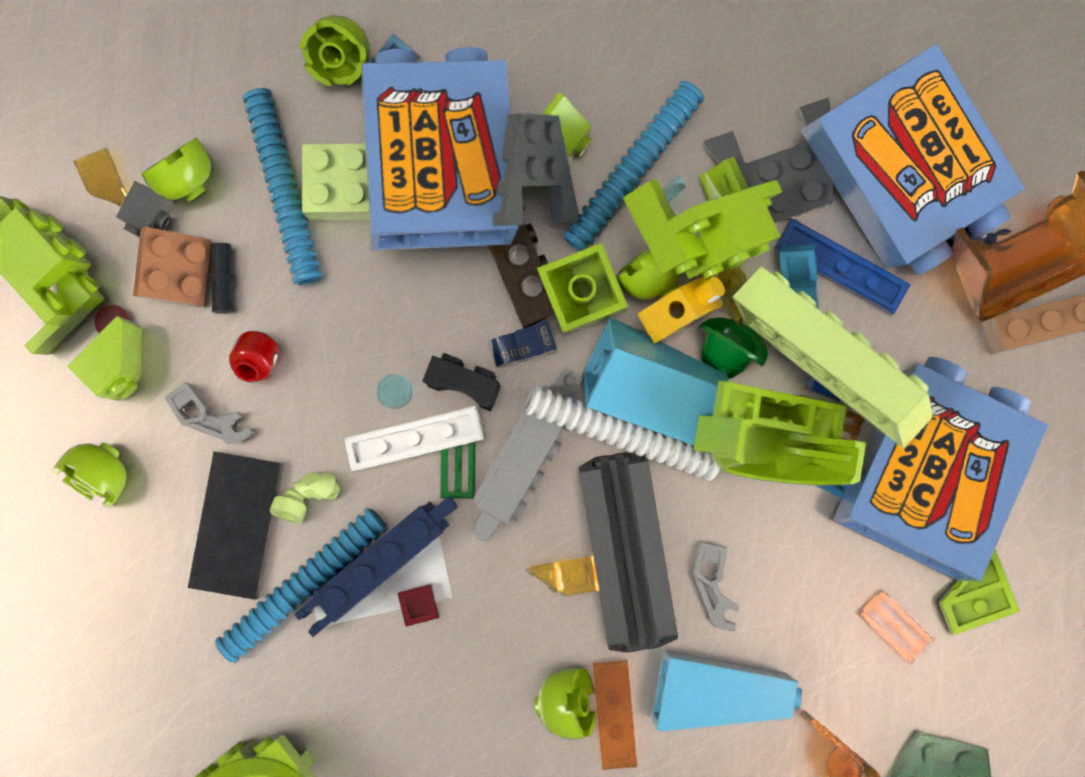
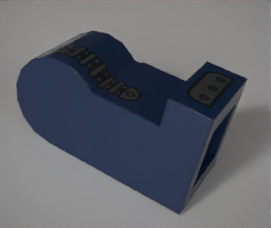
[489,320,558,368]

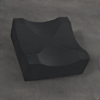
[422,353,501,412]

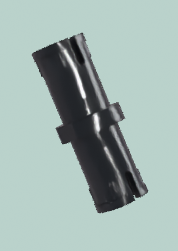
[208,243,235,314]

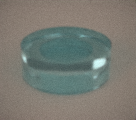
[662,175,686,202]
[377,374,412,409]

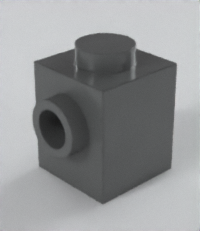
[116,181,174,238]

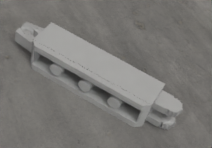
[473,368,583,541]

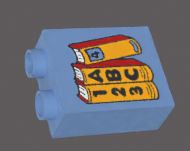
[801,44,1025,275]
[362,47,518,250]
[832,357,1048,581]

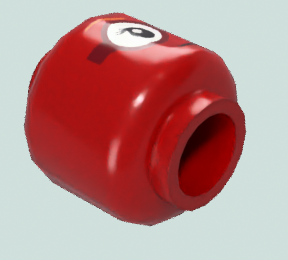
[228,331,279,382]

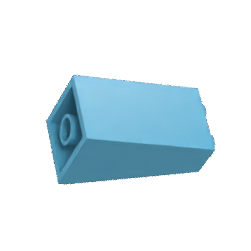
[582,317,728,445]
[652,650,802,731]

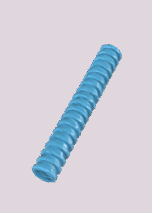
[563,81,705,251]
[242,88,323,285]
[215,508,387,663]

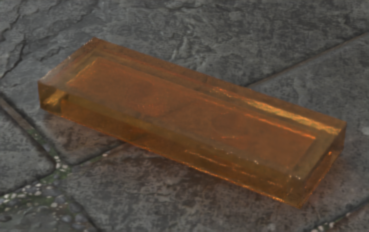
[593,660,637,770]

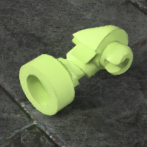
[269,472,340,523]

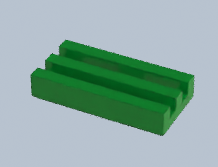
[440,442,476,499]

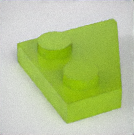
[938,549,1020,635]

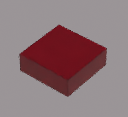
[397,584,440,627]

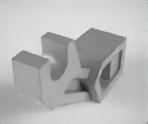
[164,382,254,444]
[691,542,740,632]

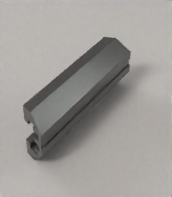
[579,452,678,653]

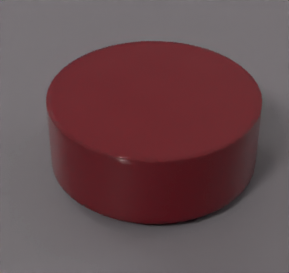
[94,305,132,334]

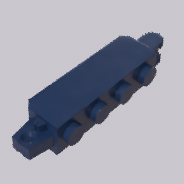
[294,496,458,638]

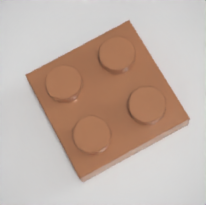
[133,227,212,307]

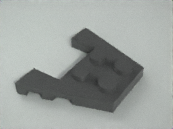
[703,97,833,224]
[493,113,579,226]

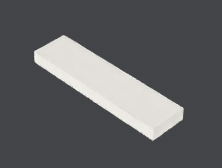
[344,405,485,472]

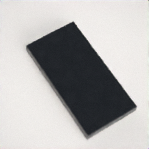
[188,451,283,600]

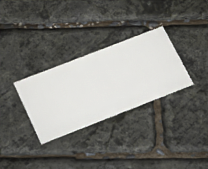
[312,537,452,625]

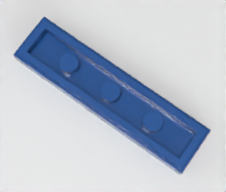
[773,218,911,315]

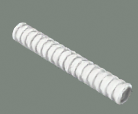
[525,385,720,482]

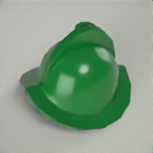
[698,317,768,379]

